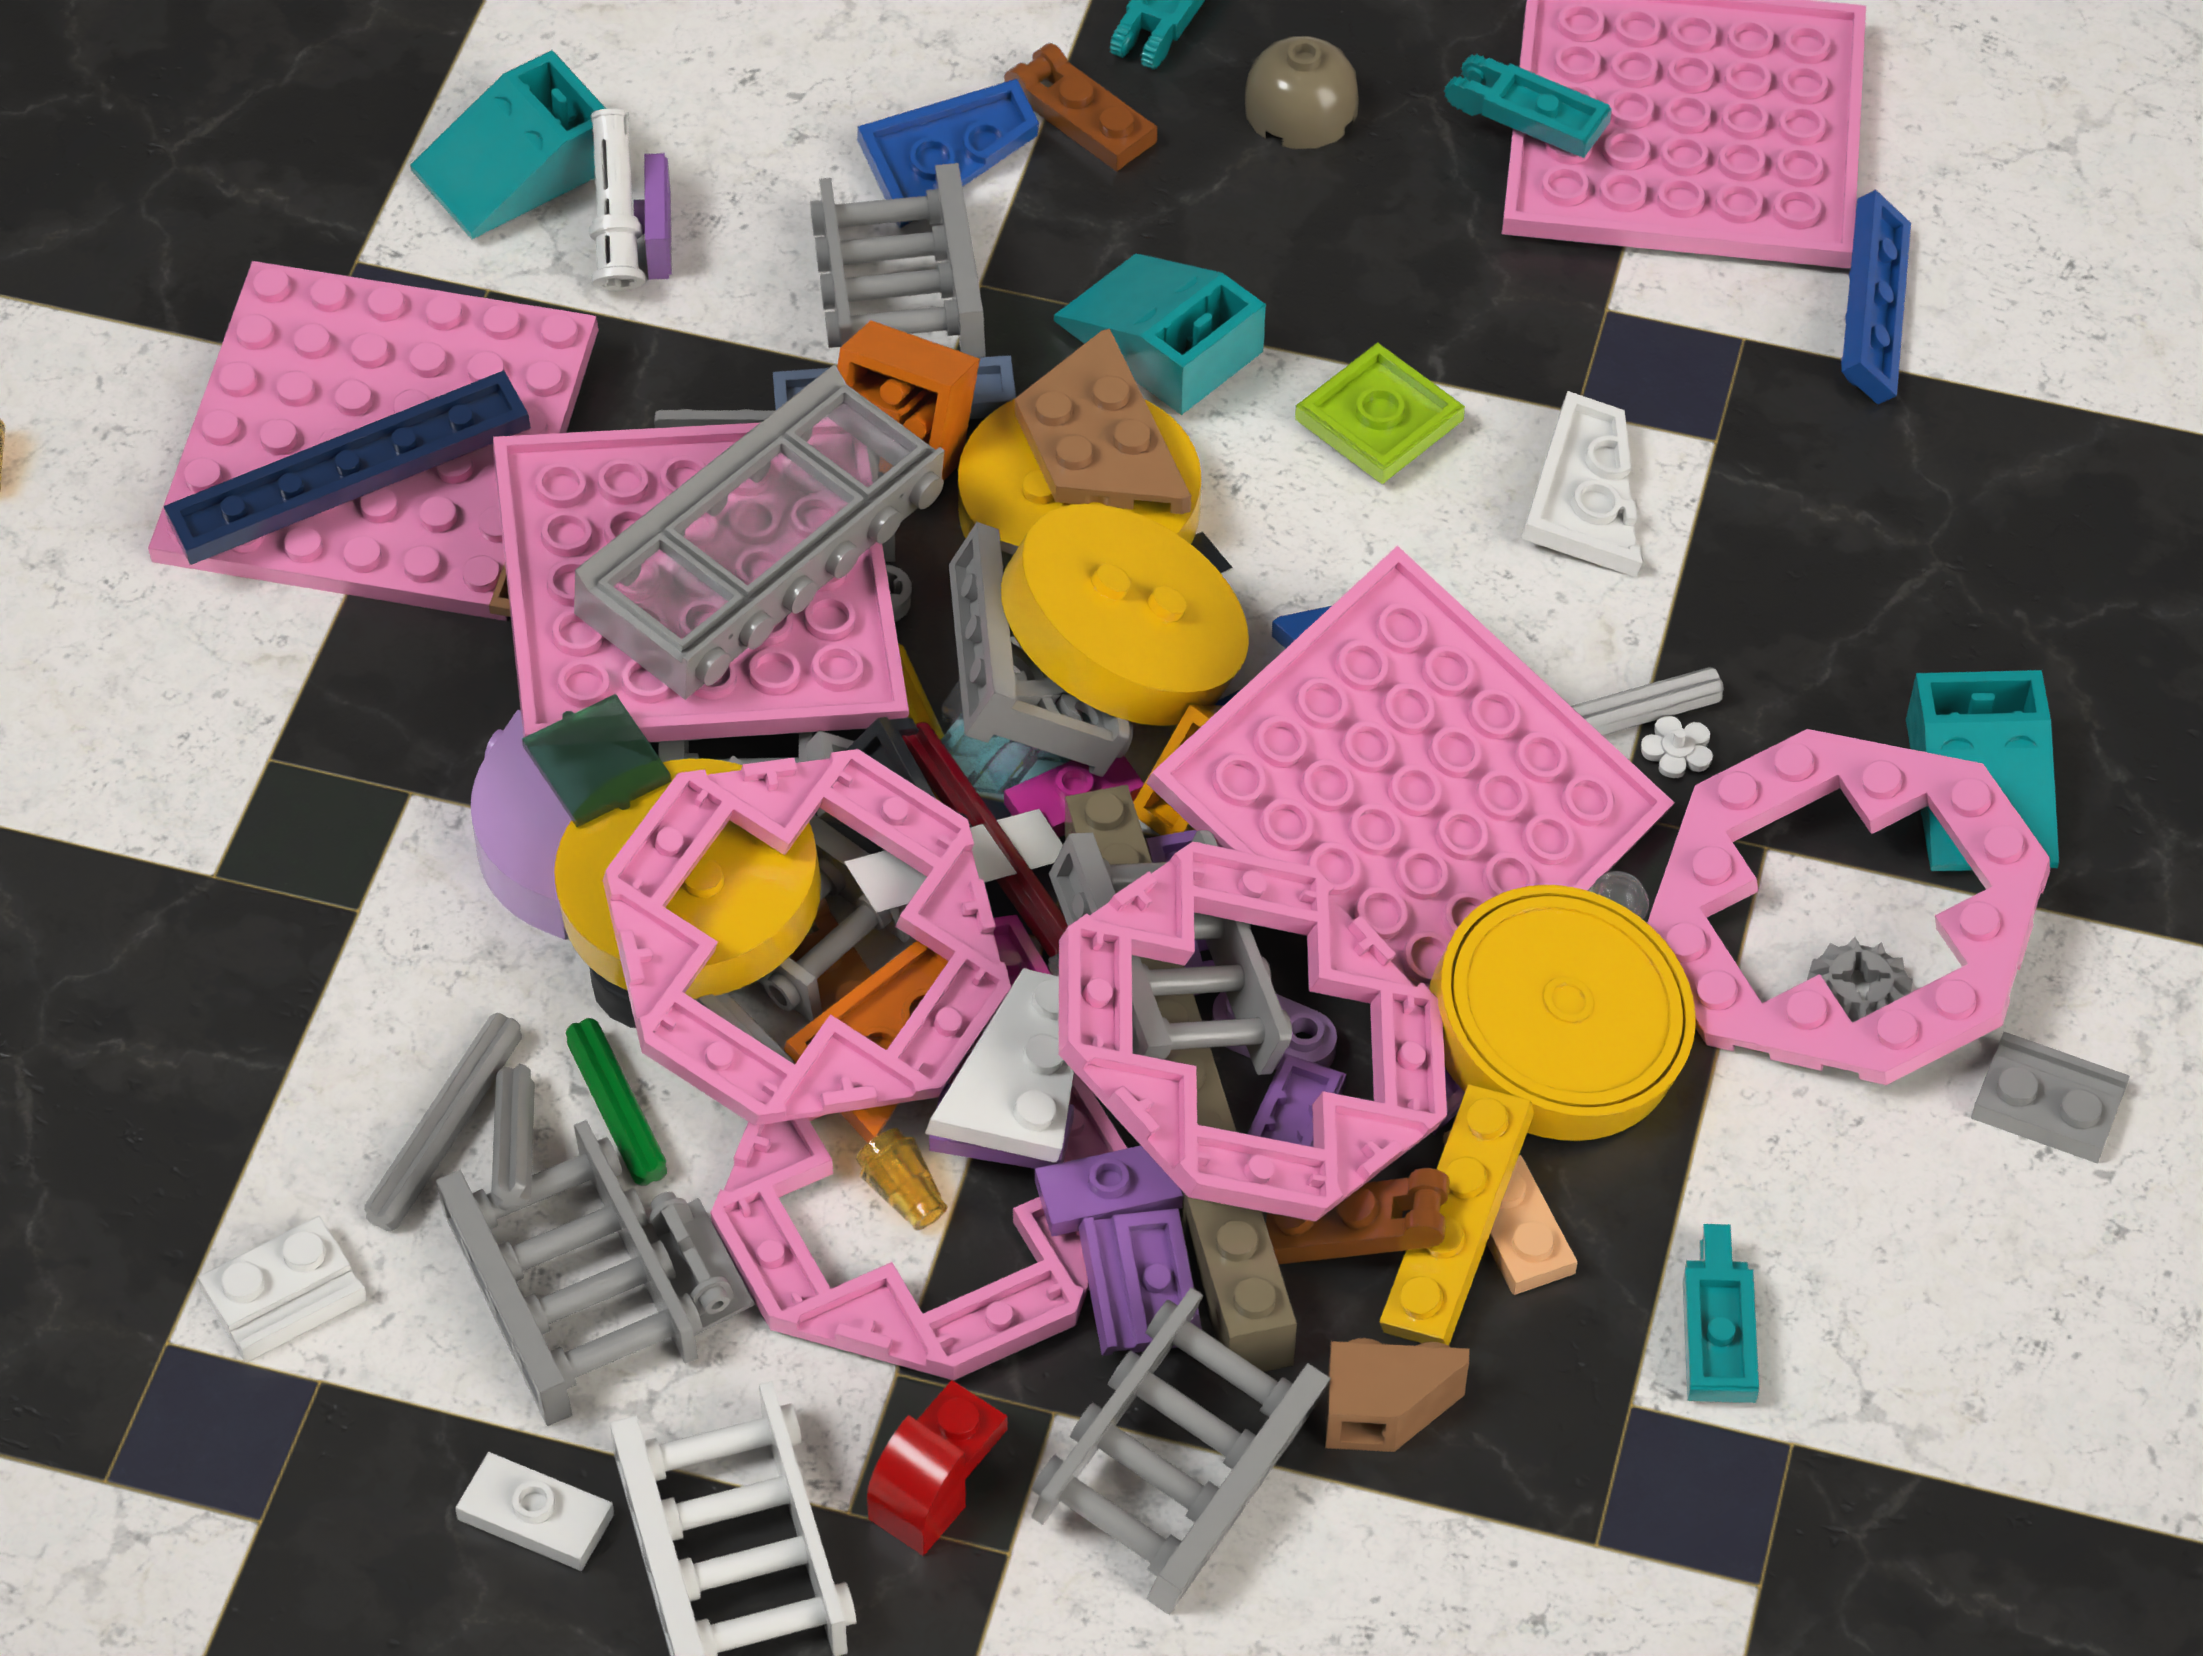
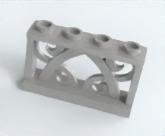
[949,522,1133,777]

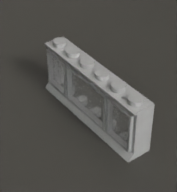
[574,364,945,700]

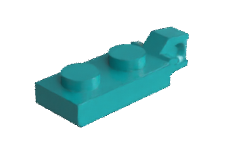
[1682,1224,1759,1403]

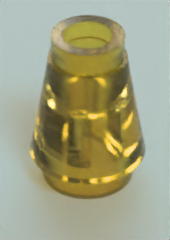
[856,1128,947,1230]

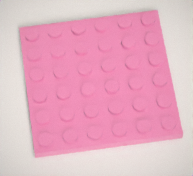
[1502,0,1866,269]
[148,261,598,621]
[493,419,909,750]
[1146,546,1675,989]

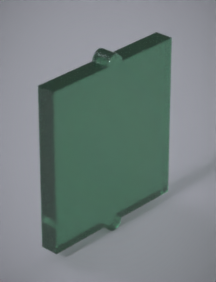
[522,694,671,827]

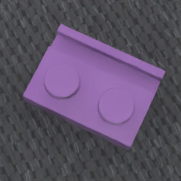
[1078,1209,1202,1356]

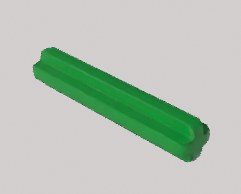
[565,1018,667,1186]

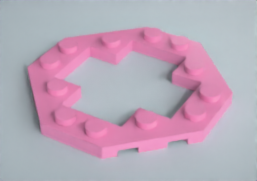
[1647,729,2050,1085]
[603,749,1011,1126]
[1059,841,1447,1221]
[711,1033,1127,1380]

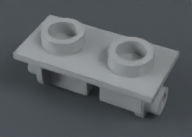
[642,1192,755,1336]

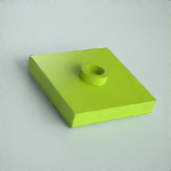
[1295,342,1465,484]

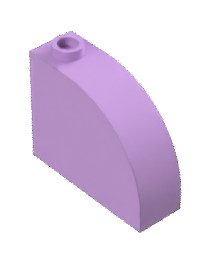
[471,710,652,940]

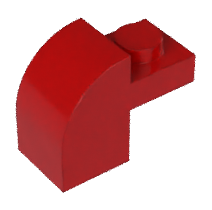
[867,1380,1008,1556]

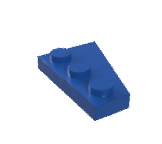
[857,79,1039,229]

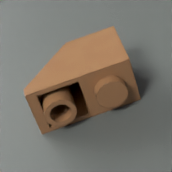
[1325,1338,1469,1452]

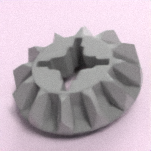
[1807,937,1913,1023]

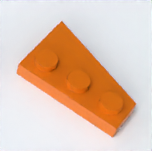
[784,941,949,1147]

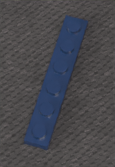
[164,370,531,565]

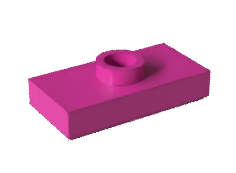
[1004,756,1144,838]

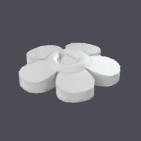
[1641,716,1713,778]

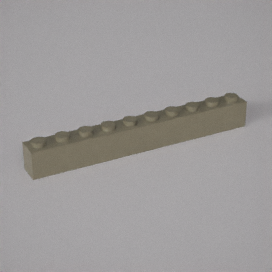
[1065,784,1297,1372]

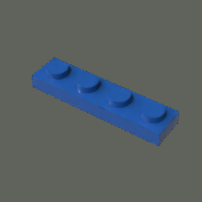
[1841,190,1911,404]

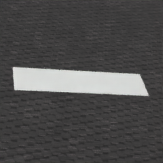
[844,809,1063,913]

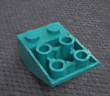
[410,50,606,240]
[1054,253,1266,415]
[1906,670,2059,871]

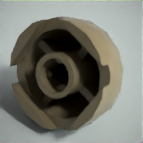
[1245,36,1359,149]

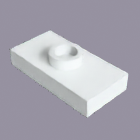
[455,1452,614,1571]

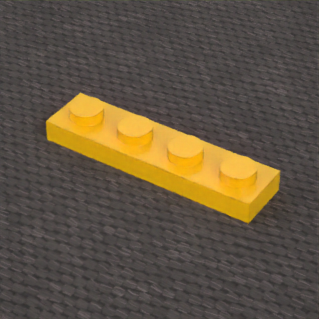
[1379,1084,1534,1346]

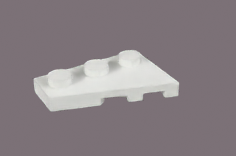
[1521,391,1642,577]
[925,968,1074,1163]

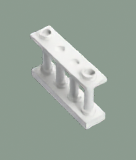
[610,1381,856,1656]

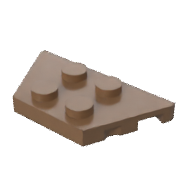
[1015,329,1191,514]

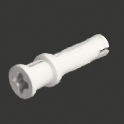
[589,108,645,291]

